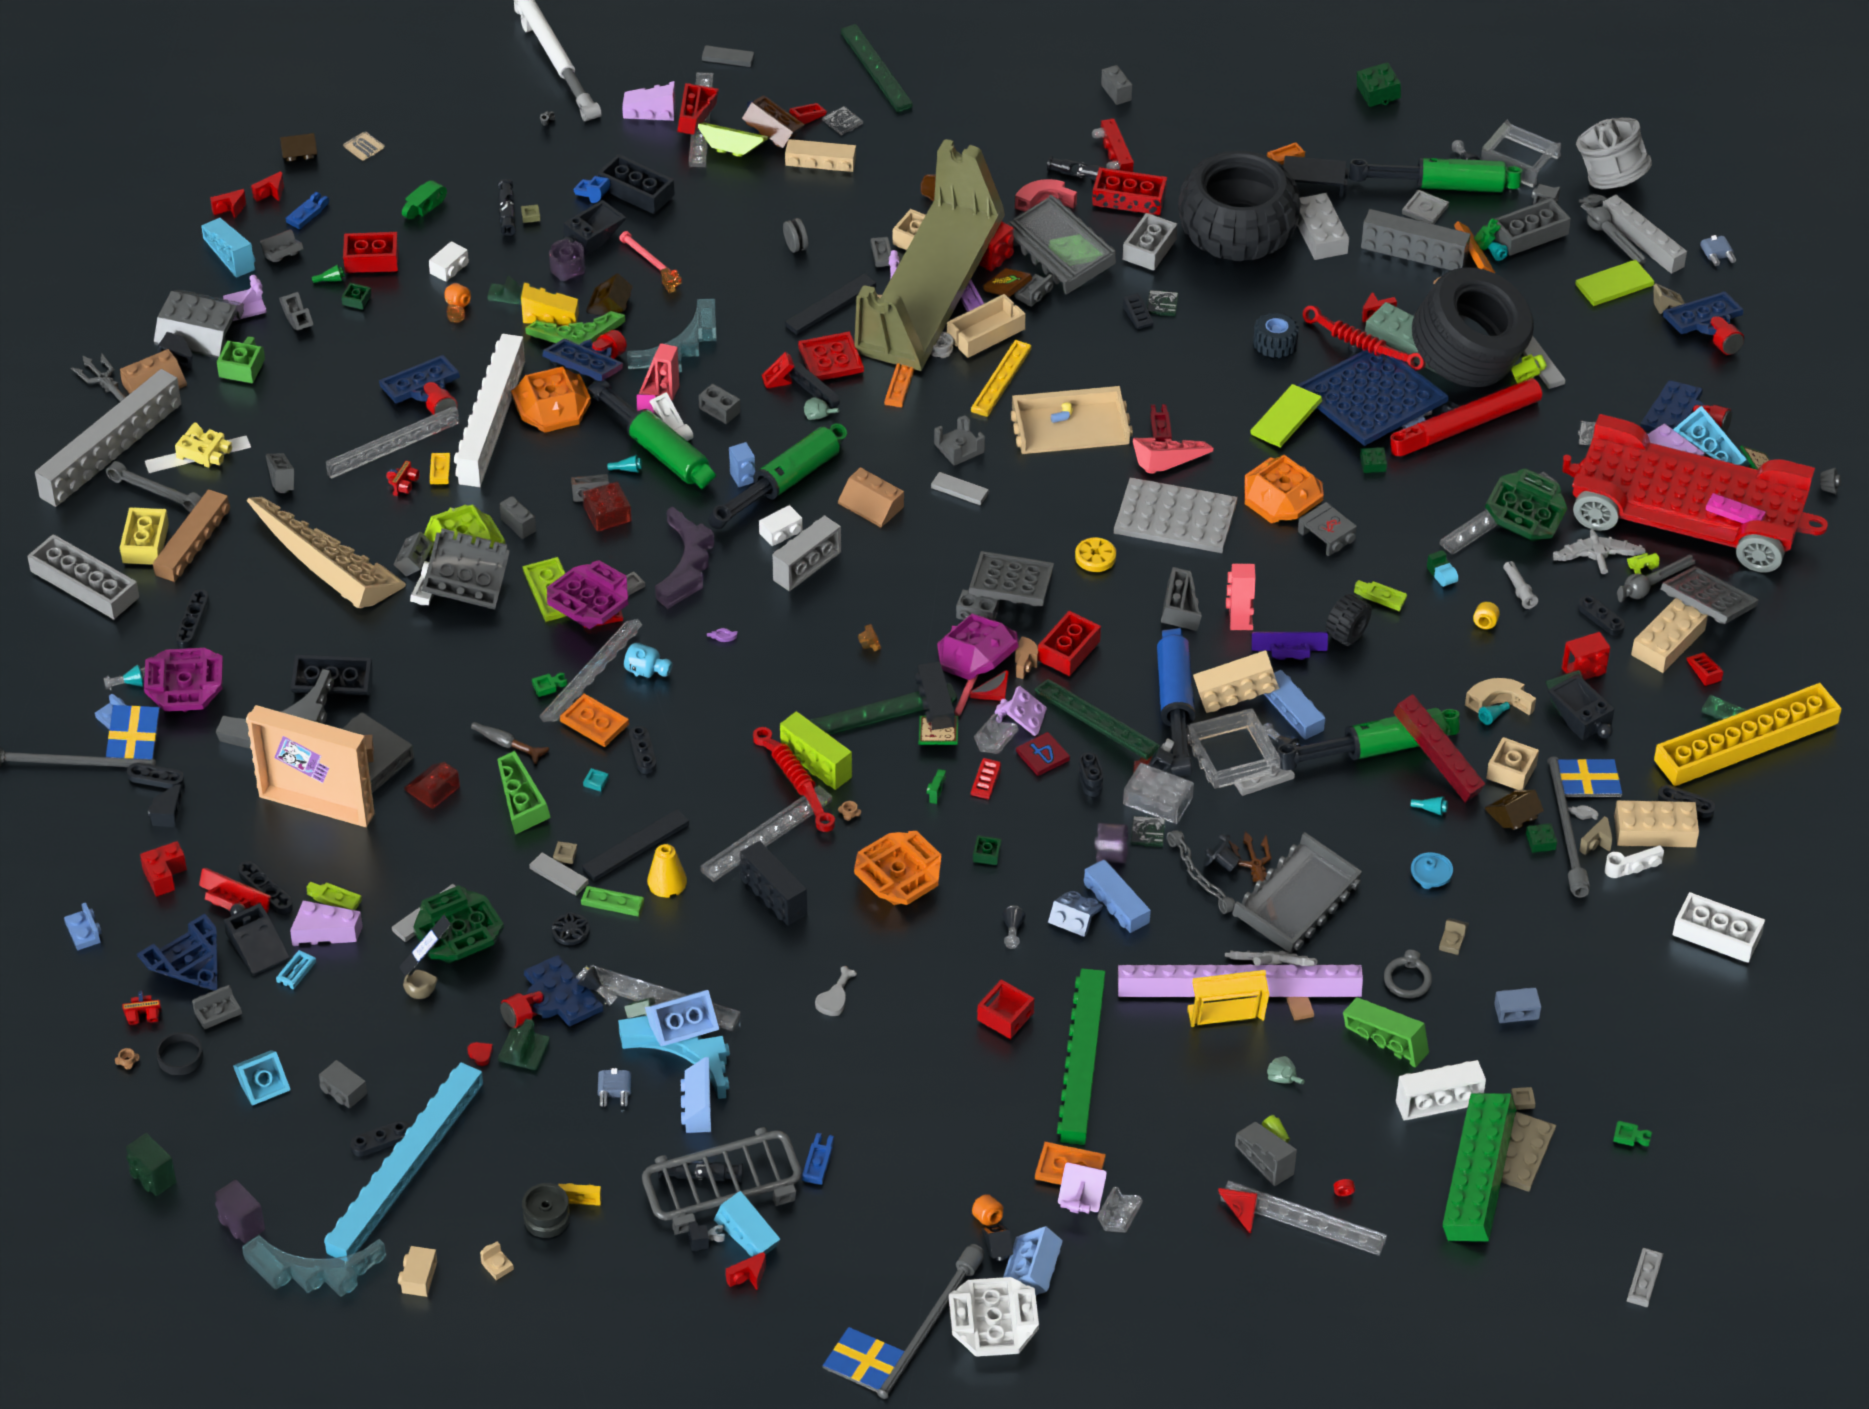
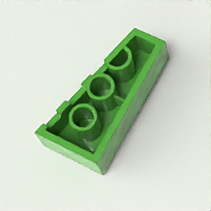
[497,751,551,835]
[1343,997,1429,1068]

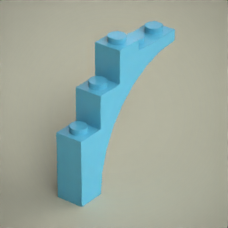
[618,1016,730,1099]

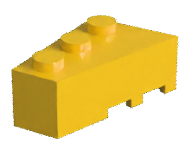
[521,282,579,326]

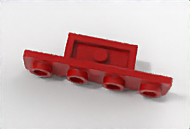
[199,868,271,913]

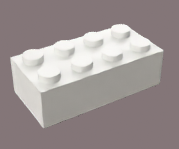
[1673,892,1765,963]
[1396,1060,1486,1121]

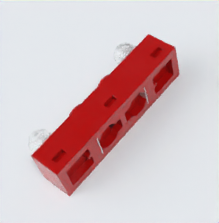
[1092,119,1134,172]

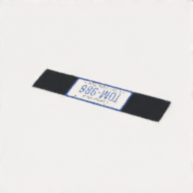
[399,915,451,977]

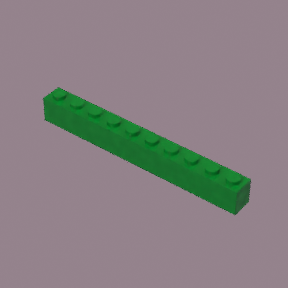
[1057,968,1105,1145]

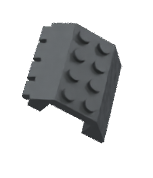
[154,290,244,358]
[421,528,510,609]

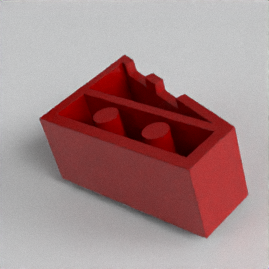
[677,83,719,135]

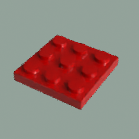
[798,331,864,381]

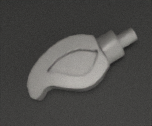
[1568,805,1598,820]

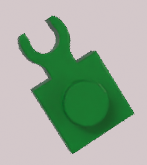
[1474,218,1501,250]
[532,673,568,697]
[927,769,946,804]
[1613,1121,1652,1146]

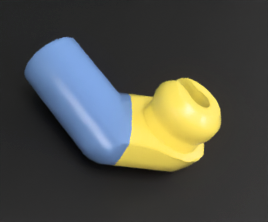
[1051,402,1073,423]

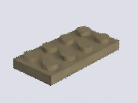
[1501,1112,1556,1192]

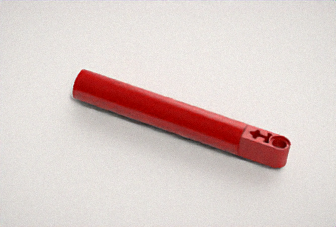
[1391,378,1542,456]

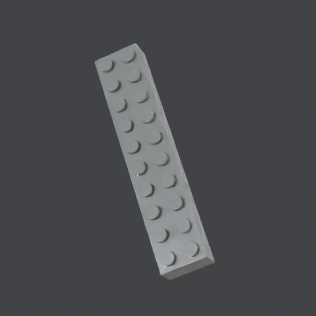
[35,369,181,507]

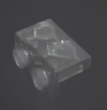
[974,714,1019,754]
[1097,1187,1143,1233]

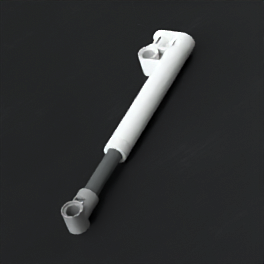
[514,0,602,121]

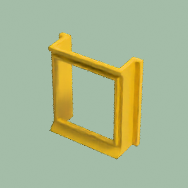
[1187,970,1269,1027]

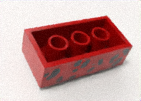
[1092,167,1167,215]

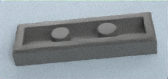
[702,45,754,67]

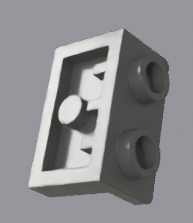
[571,474,610,502]

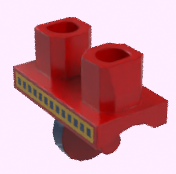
[386,461,419,496]
[122,990,162,1025]

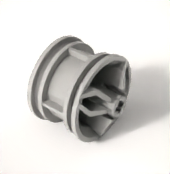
[1576,118,1652,189]

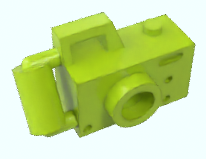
[1511,354,1547,383]

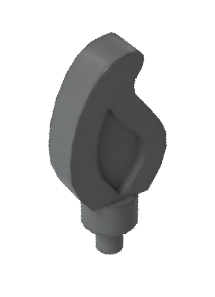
[1579,194,1607,207]

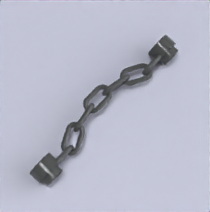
[1167,830,1235,914]

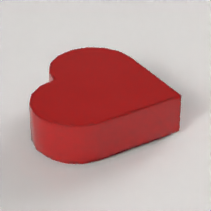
[468,1042,493,1066]

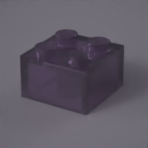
[215,1179,265,1244]

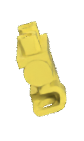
[175,422,232,468]

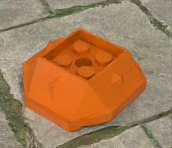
[511,366,591,433]
[1245,455,1324,523]
[854,831,941,905]

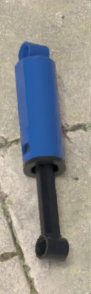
[1157,628,1195,778]

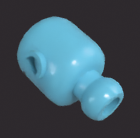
[624,643,672,678]

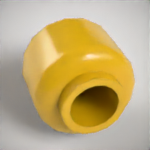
[1473,602,1500,630]

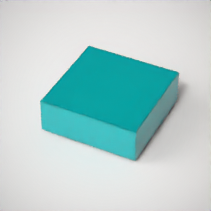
[583,768,609,792]

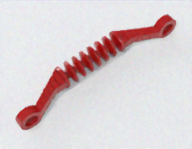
[1302,306,1426,371]
[753,727,835,832]

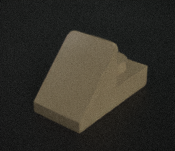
[1654,283,1685,314]
[1579,816,1612,855]
[1439,918,1469,955]

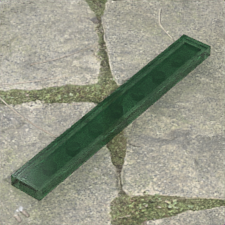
[841,24,913,112]
[1035,679,1160,760]
[809,683,957,734]

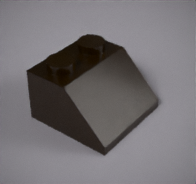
[280,133,317,162]
[586,273,633,316]
[1485,790,1544,830]

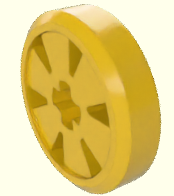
[1075,537,1116,572]

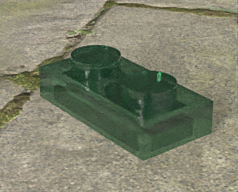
[1702,695,1746,720]

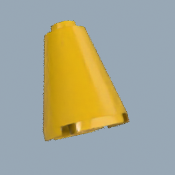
[647,844,687,898]

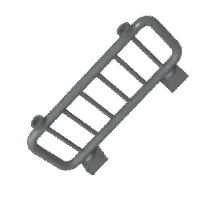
[642,1127,802,1235]

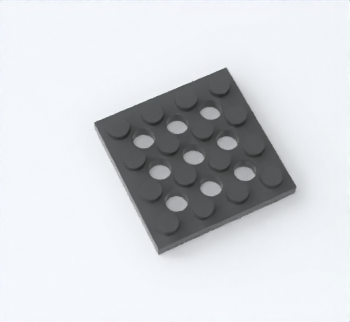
[968,551,1054,606]
[1661,566,1759,624]

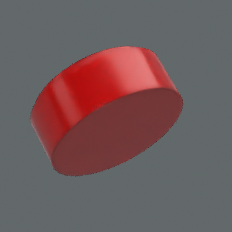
[1333,1179,1355,1196]

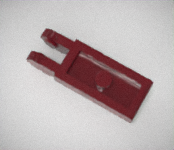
[1150,404,1172,442]

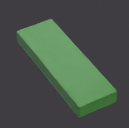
[581,886,644,917]

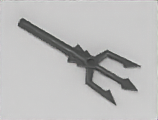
[71,353,126,402]

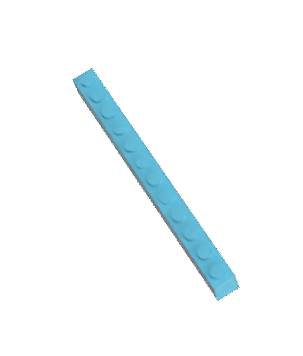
[324,1062,483,1263]

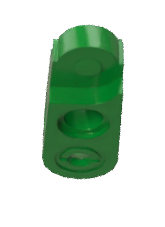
[402,180,447,220]

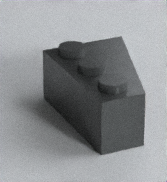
[1161,567,1202,631]
[1235,1121,1297,1186]

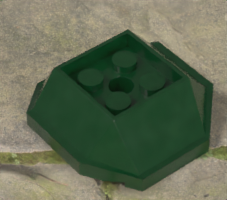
[1485,468,1567,541]
[413,885,504,964]

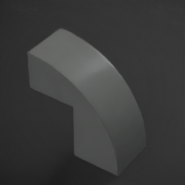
[279,292,314,330]

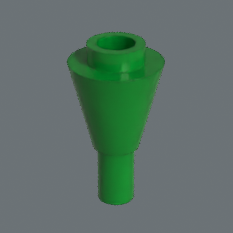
[312,264,345,284]

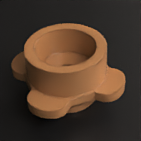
[838,801,861,820]
[115,1048,140,1069]

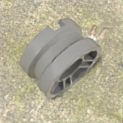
[931,332,953,358]

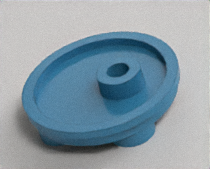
[1411,852,1453,889]

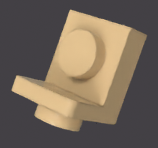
[480,1241,514,1280]

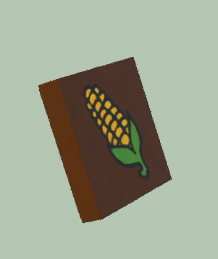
[983,268,1032,297]

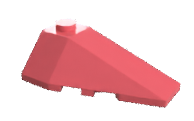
[1133,438,1214,473]

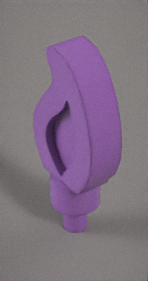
[707,628,737,642]

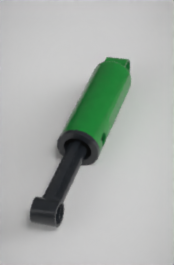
[1349,158,1522,193]
[587,380,717,489]
[708,423,847,529]
[1277,708,1460,770]

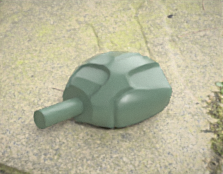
[804,397,840,420]
[1267,1056,1305,1084]

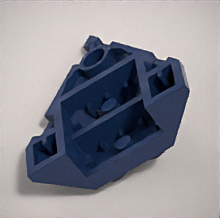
[137,914,217,991]

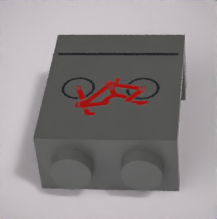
[1298,502,1357,556]

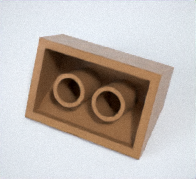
[120,349,187,394]
[838,467,904,528]

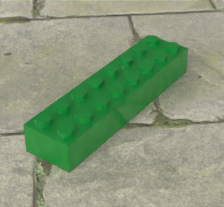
[1443,1093,1516,1241]

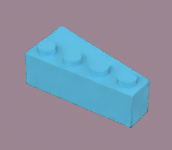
[201,218,256,278]
[1673,406,1750,467]

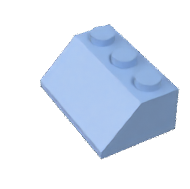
[645,990,719,1046]
[681,1057,711,1133]
[1003,1226,1063,1296]

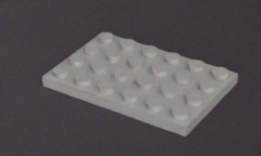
[1114,477,1238,553]

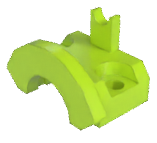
[1627,553,1659,574]

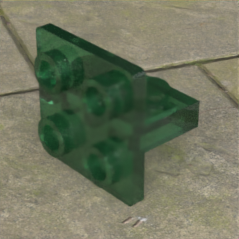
[498,1019,550,1070]

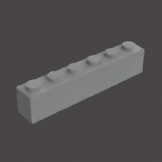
[1602,195,1687,274]

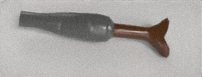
[471,722,549,764]

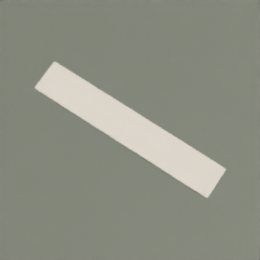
[145,436,251,473]

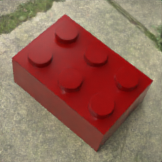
[343,232,399,273]
[1038,611,1101,676]

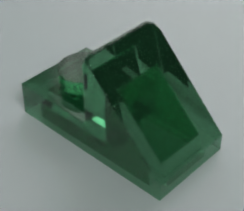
[488,276,523,304]

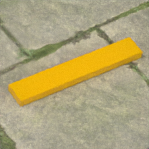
[971,340,1031,417]

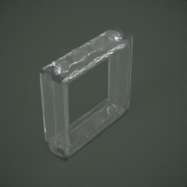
[1187,708,1280,789]

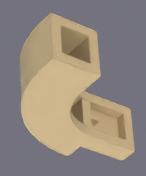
[1465,678,1536,715]

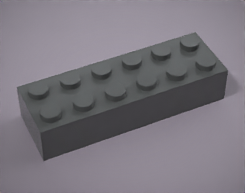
[1361,209,1471,270]

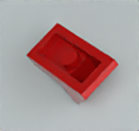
[251,171,284,202]
[210,189,246,218]
[1362,292,1397,322]
[762,352,795,388]
[726,1252,766,1290]

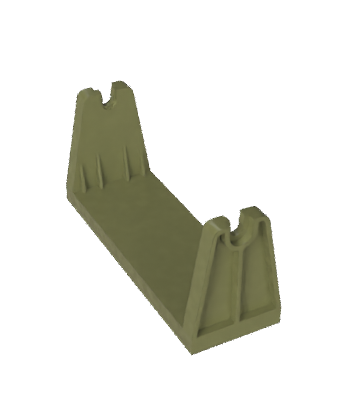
[855,140,1005,371]

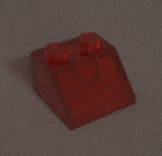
[404,762,460,809]

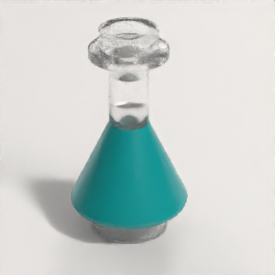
[104,665,145,690]

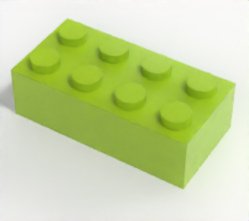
[780,711,852,790]

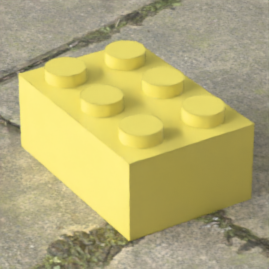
[120,508,169,565]

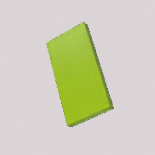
[1575,259,1654,306]
[1250,384,1322,448]
[522,557,566,622]

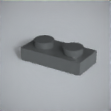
[871,237,891,267]

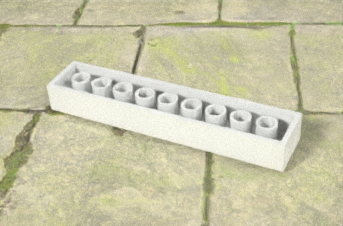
[454,334,525,487]

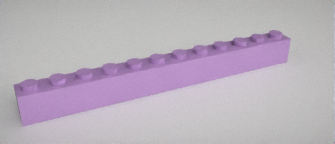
[1118,964,1363,997]

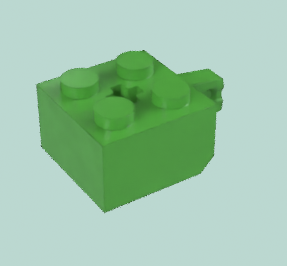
[217,336,265,383]

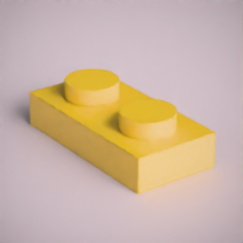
[430,453,450,484]
[558,1183,602,1205]

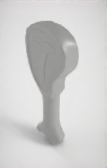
[815,966,857,1016]

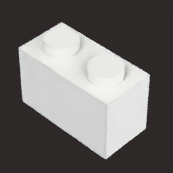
[429,241,469,282]
[759,505,803,546]

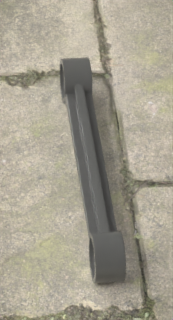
[106,461,202,513]

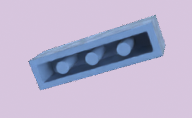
[1264,670,1326,740]
[1084,859,1150,933]

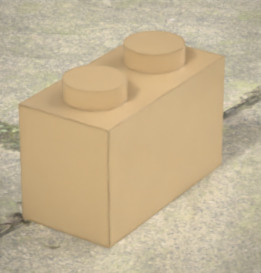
[398,1246,437,1297]

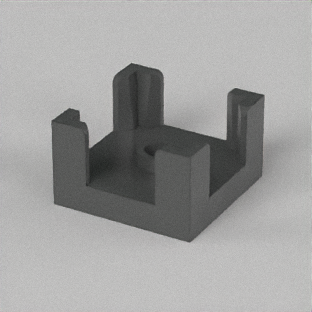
[934,415,985,466]

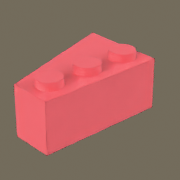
[639,343,679,400]
[1226,564,1255,630]

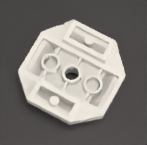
[949,1277,1039,1356]

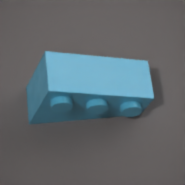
[714,1191,780,1257]

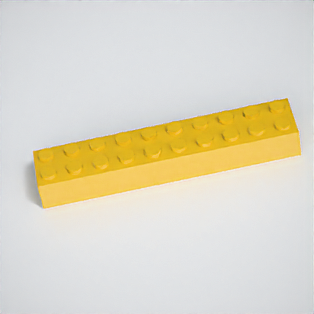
[1654,683,1841,786]

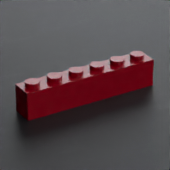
[1393,694,1485,802]

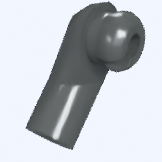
[540,111,555,125]

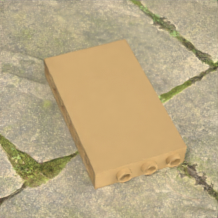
[1011,386,1133,454]

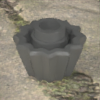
[1820,468,1841,494]

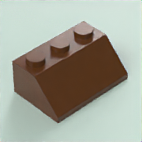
[742,95,805,148]

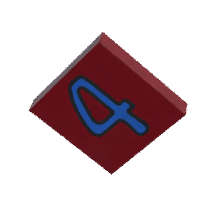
[1016,732,1070,776]

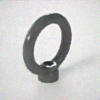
[1384,950,1432,998]

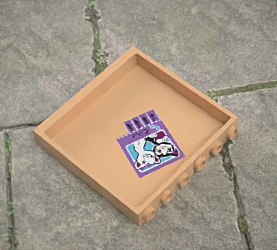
[246,705,375,828]

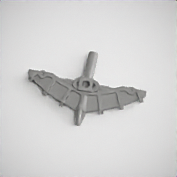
[1553,529,1645,574]
[1225,950,1317,966]

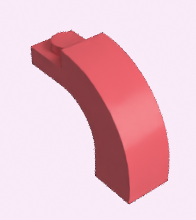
[1015,179,1077,212]

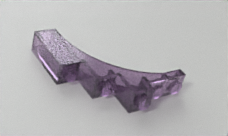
[655,507,714,609]

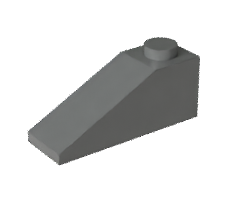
[266,453,294,493]

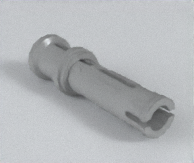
[1503,561,1538,609]

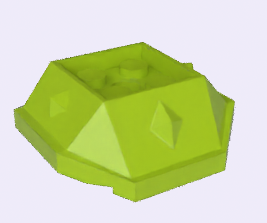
[424,504,505,557]

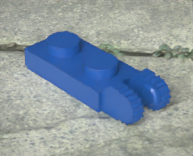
[286,192,330,229]
[802,1133,834,1185]

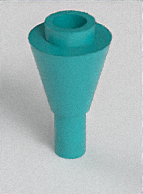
[1488,242,1508,261]
[608,455,642,473]
[1478,702,1510,725]
[1411,796,1448,816]

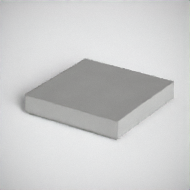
[1402,190,1449,224]

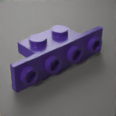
[1251,632,1328,660]

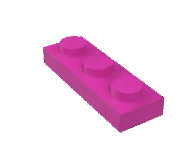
[1706,493,1765,524]

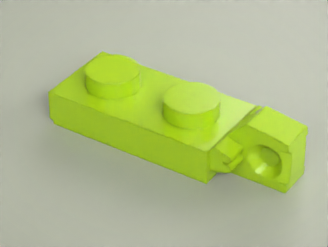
[1354,580,1407,611]
[306,882,362,910]

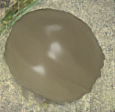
[403,970,438,999]

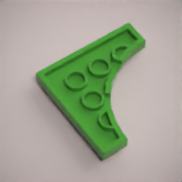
[525,311,625,344]

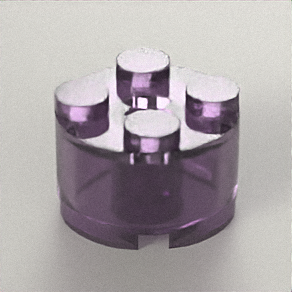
[549,239,585,281]
[1095,823,1128,863]

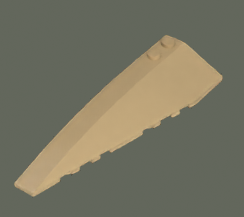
[247,497,406,608]

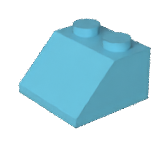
[233,1050,291,1106]

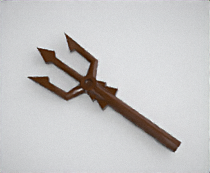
[1228,831,1278,921]

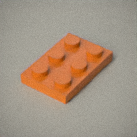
[560,694,629,747]
[1035,1142,1106,1185]

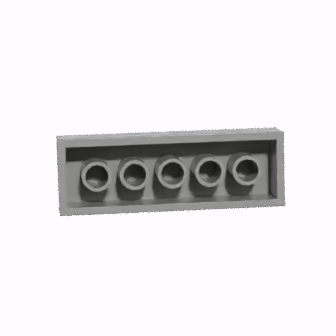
[28,534,139,619]

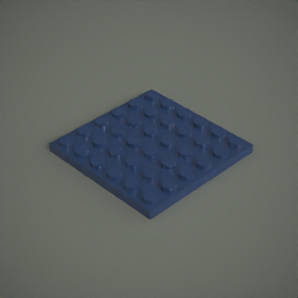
[1296,350,1448,446]

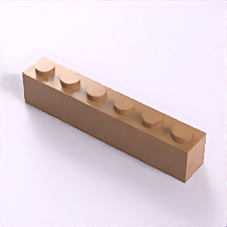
[153,489,230,582]

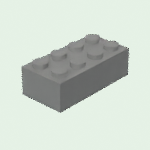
[1297,193,1349,260]
[772,515,841,591]

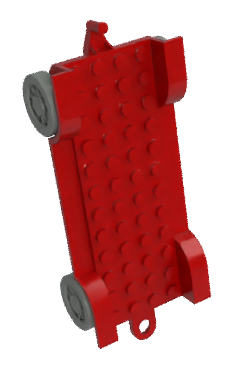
[1562,414,1828,572]

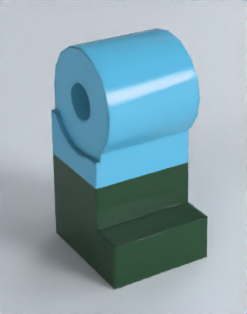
[1427,550,1458,587]

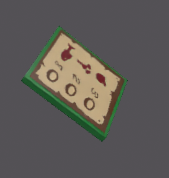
[1740,445,1770,470]
[919,716,958,745]

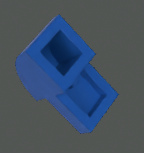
[573,176,610,203]

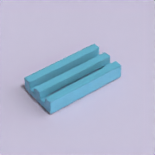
[276,950,316,990]

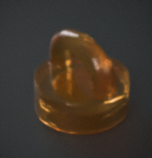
[447,304,465,322]

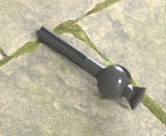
[1580,202,1646,265]
[1617,555,1695,603]

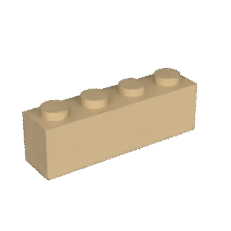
[785,139,856,172]

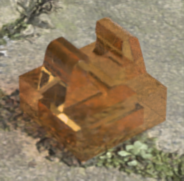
[661,268,682,293]
[858,624,881,651]

